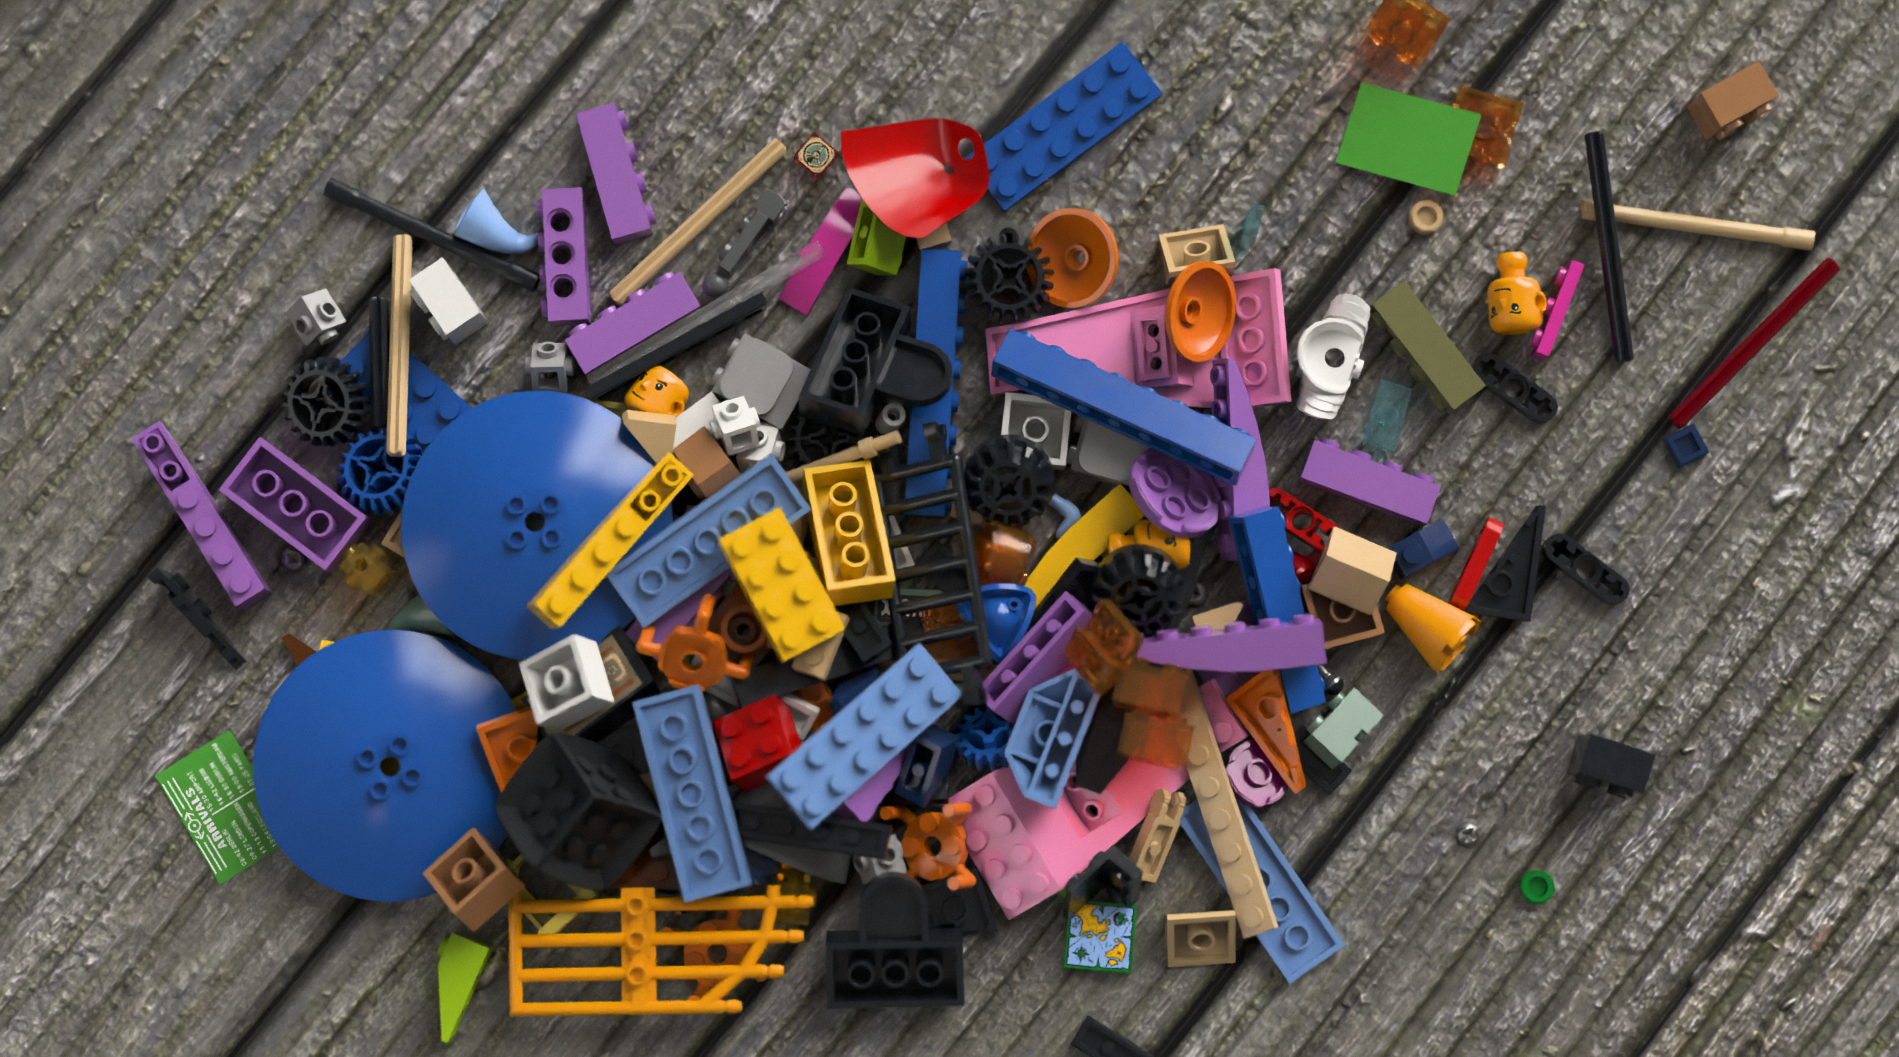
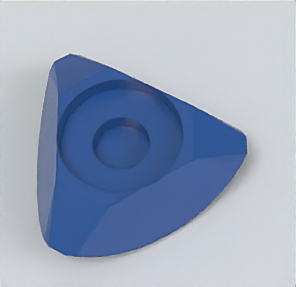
[955,583,1036,662]

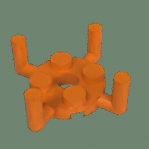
[636,594,755,692]
[880,802,976,890]
[661,910,769,1000]

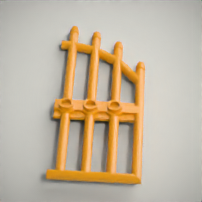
[508,885,814,1017]

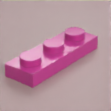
[1529,260,1584,361]

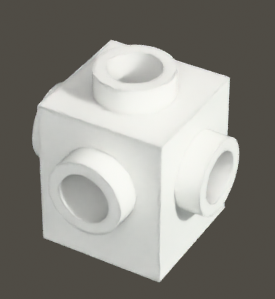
[709,396,760,456]
[736,422,786,473]

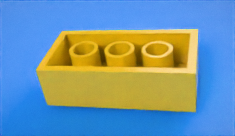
[802,460,895,606]
[717,507,845,664]

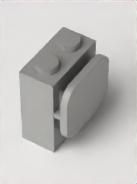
[710,333,811,434]
[1066,415,1150,490]

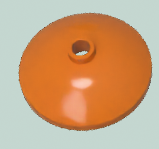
[1027,208,1119,308]
[1164,261,1236,362]

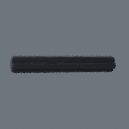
[369,297,389,429]

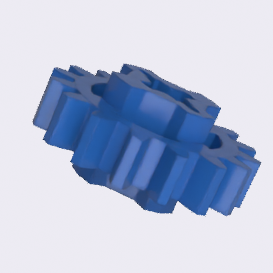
[955,705,1016,771]

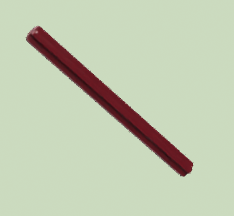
[1668,258,1840,429]

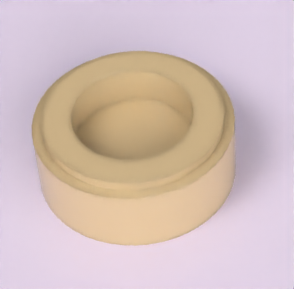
[1409,200,1443,235]

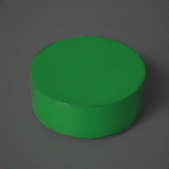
[1519,870,1554,904]

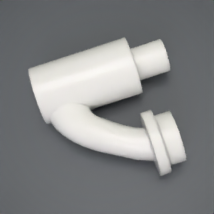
[875,399,905,434]

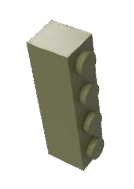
[1369,280,1486,414]

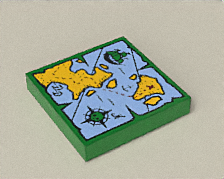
[1063,901,1137,973]

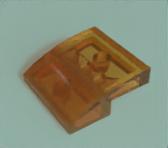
[1063,599,1145,695]

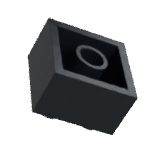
[1567,733,1656,799]

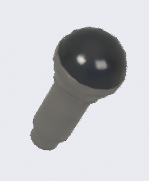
[1317,664,1344,695]

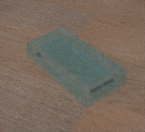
[1237,203,1265,250]

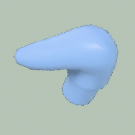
[1048,493,1081,539]

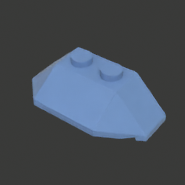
[1004,669,1106,809]

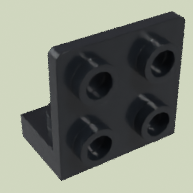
[1063,845,1143,921]

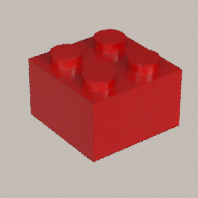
[713,694,801,793]

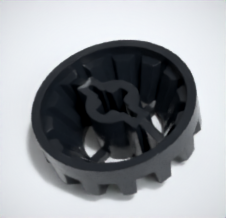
[964,434,1054,528]
[1092,544,1185,637]

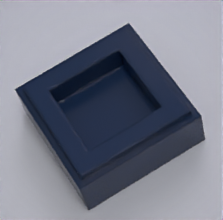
[1662,423,1710,469]

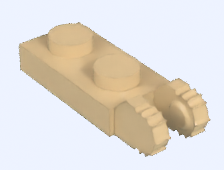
[1129,788,1187,883]

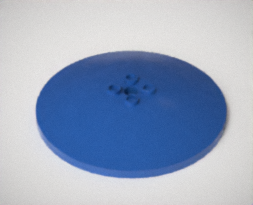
[401,391,674,661]
[253,630,516,902]

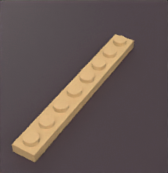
[1159,669,1278,939]

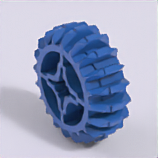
[336,427,422,516]

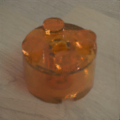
[973,519,1036,586]

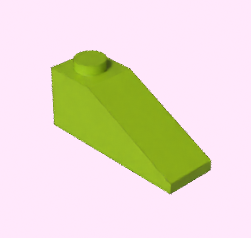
[437,932,493,1043]

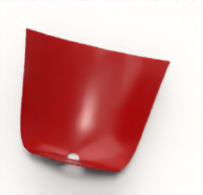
[841,118,990,239]

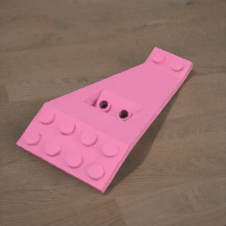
[985,268,1292,409]
[939,678,1249,920]

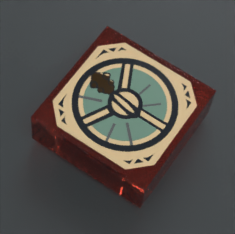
[793,132,840,180]

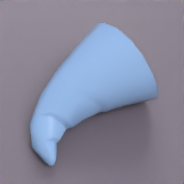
[453,188,538,254]

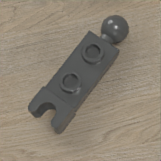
[702,188,789,298]

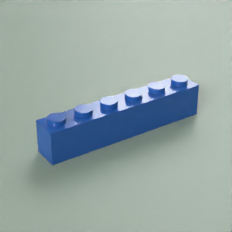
[1228,507,1326,714]

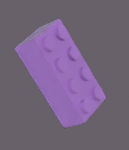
[219,437,373,574]

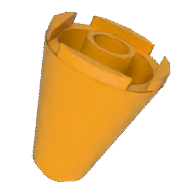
[1385,584,1481,673]

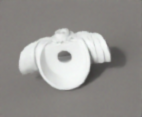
[1295,293,1370,419]

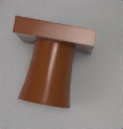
[707,585,770,669]

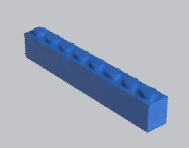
[904,249,968,520]
[991,328,1256,486]

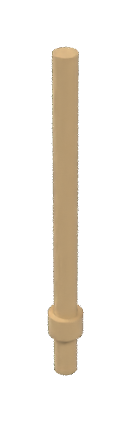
[785,430,902,484]

